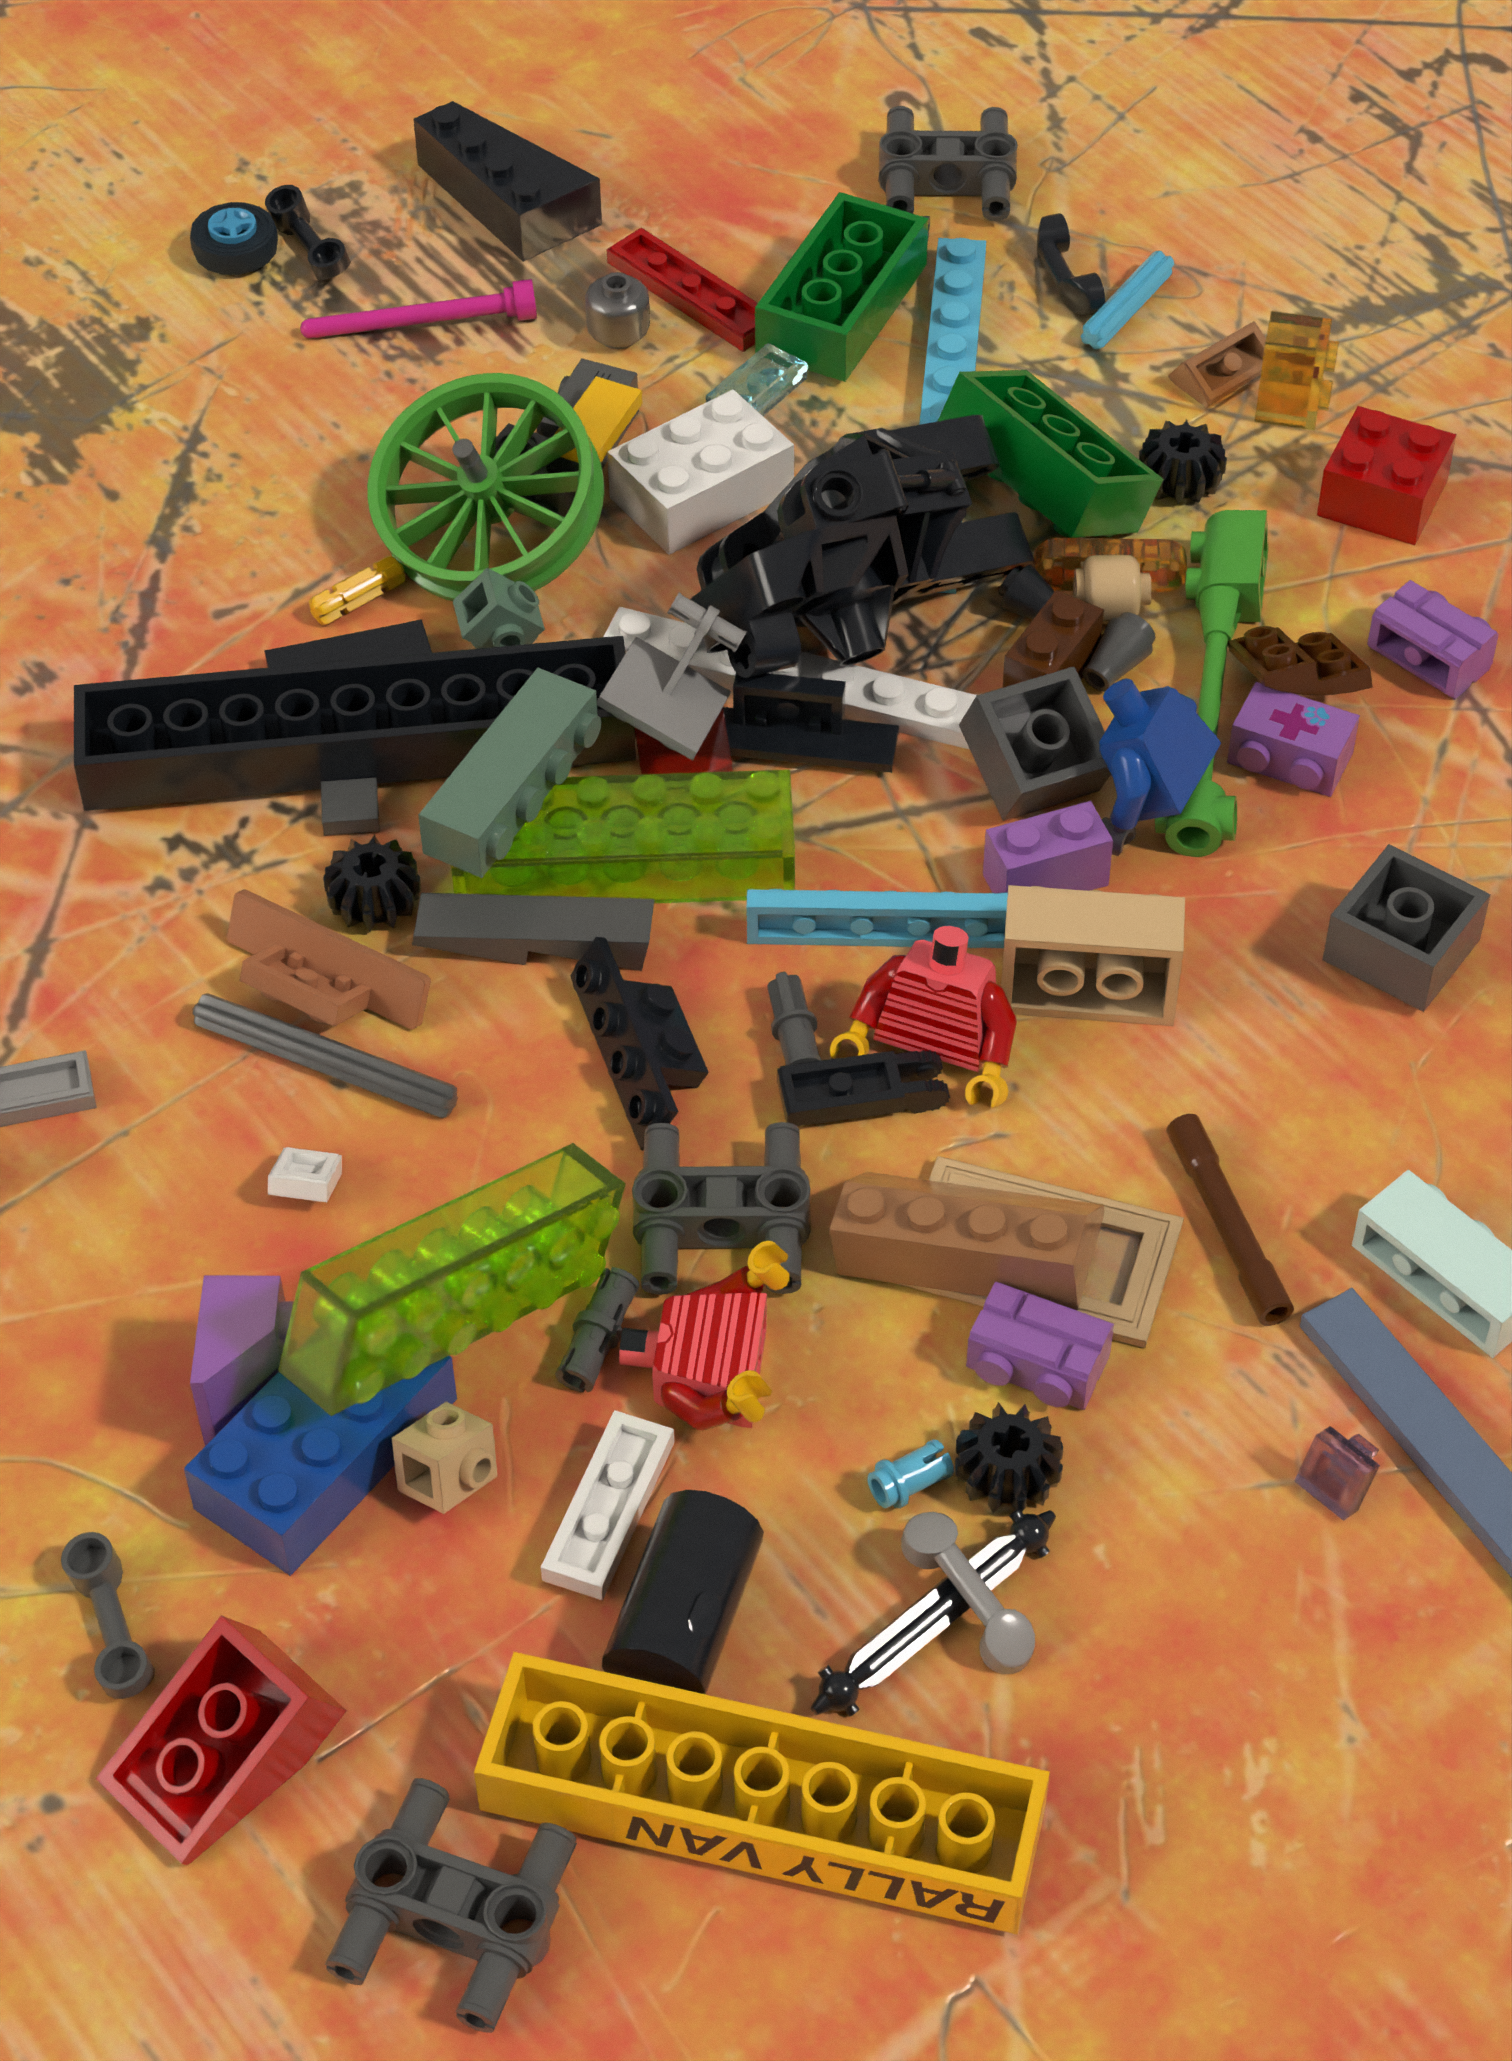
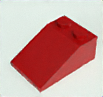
[95,1615,347,1865]

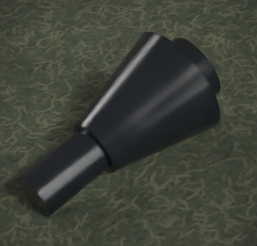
[999,564,1055,620]

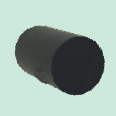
[602,1490,764,1694]

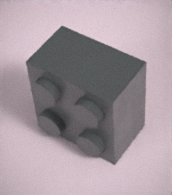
[959,667,1111,821]
[1323,844,1491,1012]

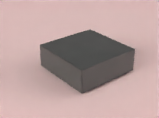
[321,778,380,836]

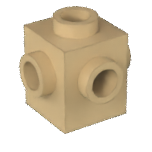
[392,1402,498,1514]

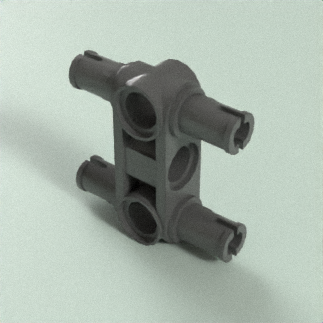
[878,106,1018,221]
[632,1122,811,1295]
[325,1778,577,2033]

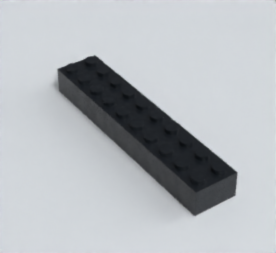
[74,636,636,811]

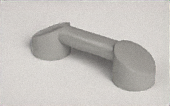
[901,1512,1035,1674]

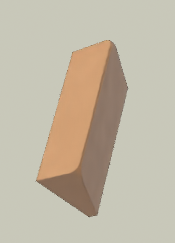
[1168,321,1281,407]

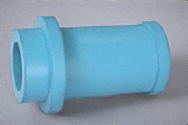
[867,1439,954,1509]

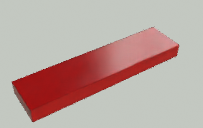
[606,227,758,352]

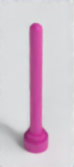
[300,279,537,339]

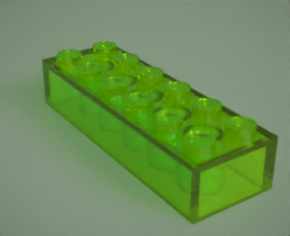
[451,770,795,903]
[278,1143,626,1416]

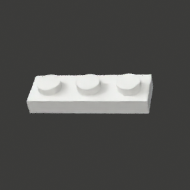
[540,1410,674,1601]

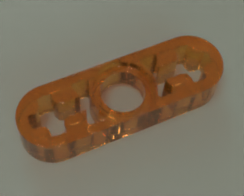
[1034,538,1187,592]

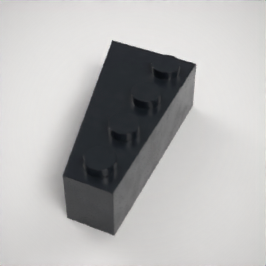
[413,101,602,262]

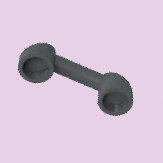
[61,1532,155,1699]

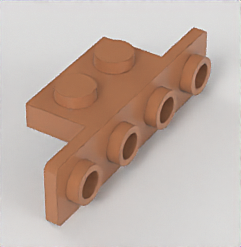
[227,889,431,1030]

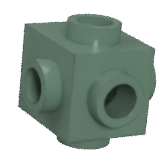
[453,568,545,649]

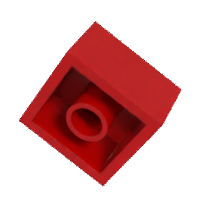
[1317,406,1457,545]

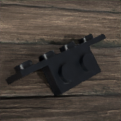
[698,673,899,773]
[570,937,709,1150]

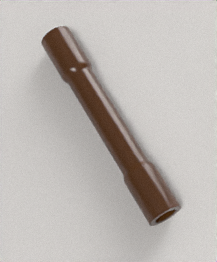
[1166,1114,1294,1326]

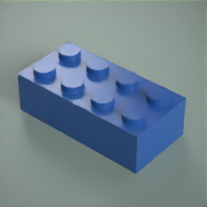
[184,1294,457,1576]

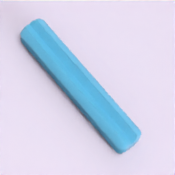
[1081,251,1175,349]

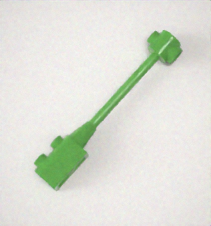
[1155,510,1269,857]

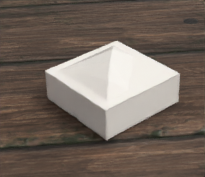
[268,1147,342,1203]

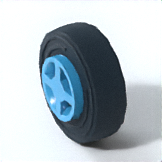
[190,202,278,275]

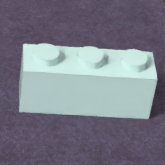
[1352,1169,1512,1358]

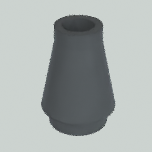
[1082,612,1155,692]

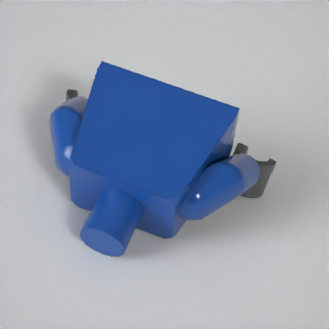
[1099,679,1221,856]

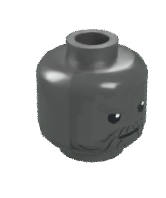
[585,272,650,349]

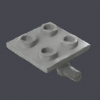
[597,592,747,760]

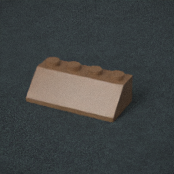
[829,1172,1105,1310]

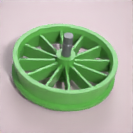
[367,373,604,601]

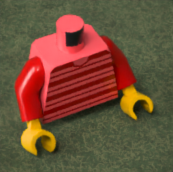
[830,926,1017,1108]
[619,1241,789,1431]

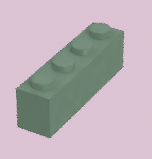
[418,668,601,878]

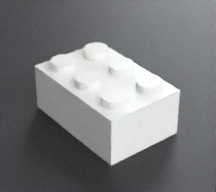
[607,389,794,555]

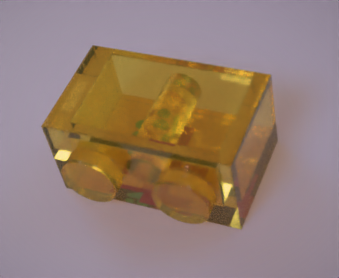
[1255,311,1339,430]

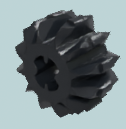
[1139,419,1227,504]
[323,835,421,932]
[955,1402,1063,1514]

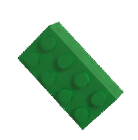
[755,192,929,382]
[937,370,1164,540]

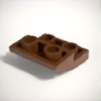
[1228,626,1373,695]

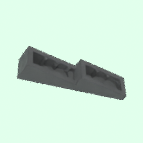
[412,893,654,971]

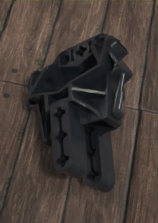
[690,415,1035,678]

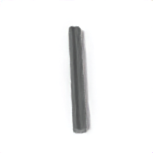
[192,993,458,1118]

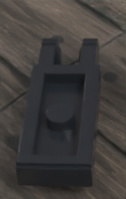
[777,1050,950,1126]

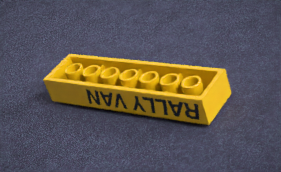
[474,1652,1050,1935]

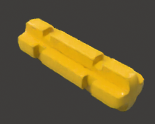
[309,556,405,625]

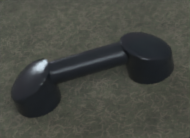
[265,185,351,280]
[1037,213,1105,315]

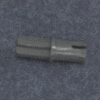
[767,972,822,1066]

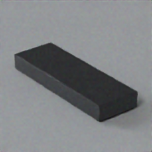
[264,619,432,668]

